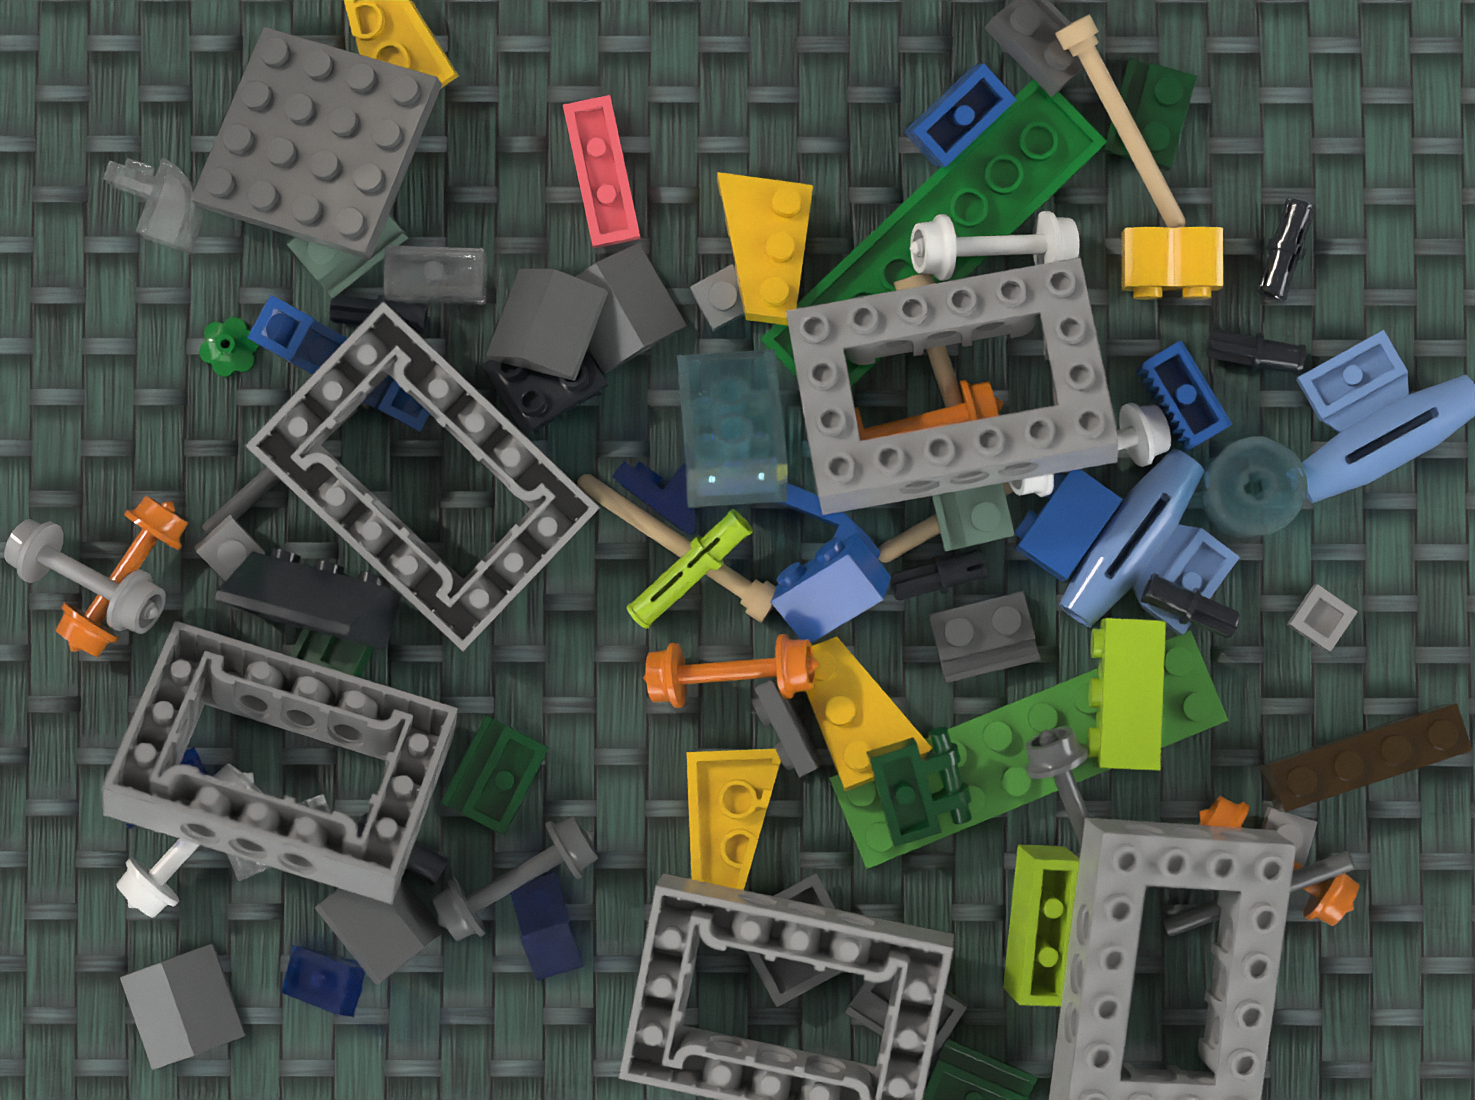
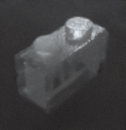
[384,246,488,304]

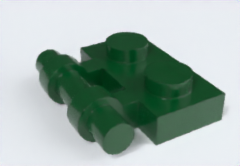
[866,727,972,847]

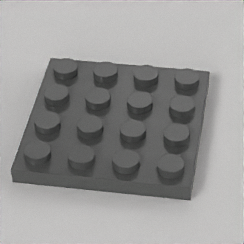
[190,27,442,260]

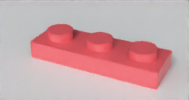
[563,95,641,249]

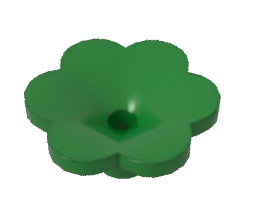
[199,317,260,377]

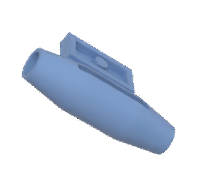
[1293,330,1475,503]
[1059,449,1240,636]

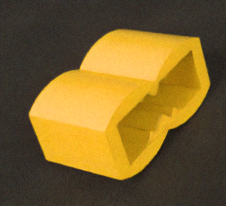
[1122,227,1223,300]

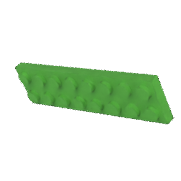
[829,630,1229,869]

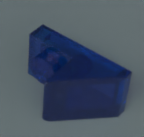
[612,460,697,538]
[510,872,584,980]
[281,945,365,1017]

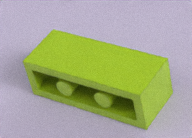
[1087,618,1166,770]
[1003,844,1080,1006]

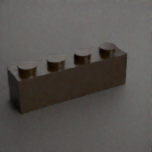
[1259,703,1473,812]

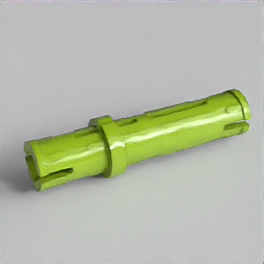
[626,509,753,629]

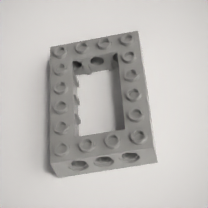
[786,257,1119,515]
[246,302,600,651]
[102,621,458,904]
[1049,818,1296,1100]
[619,873,954,1100]

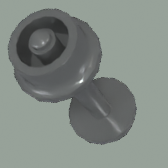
[1025,726,1090,858]
[432,816,599,941]

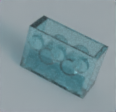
[677,349,787,507]

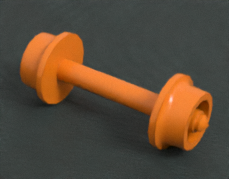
[854,379,1004,441]
[55,495,188,657]
[643,634,819,708]
[1199,796,1360,926]

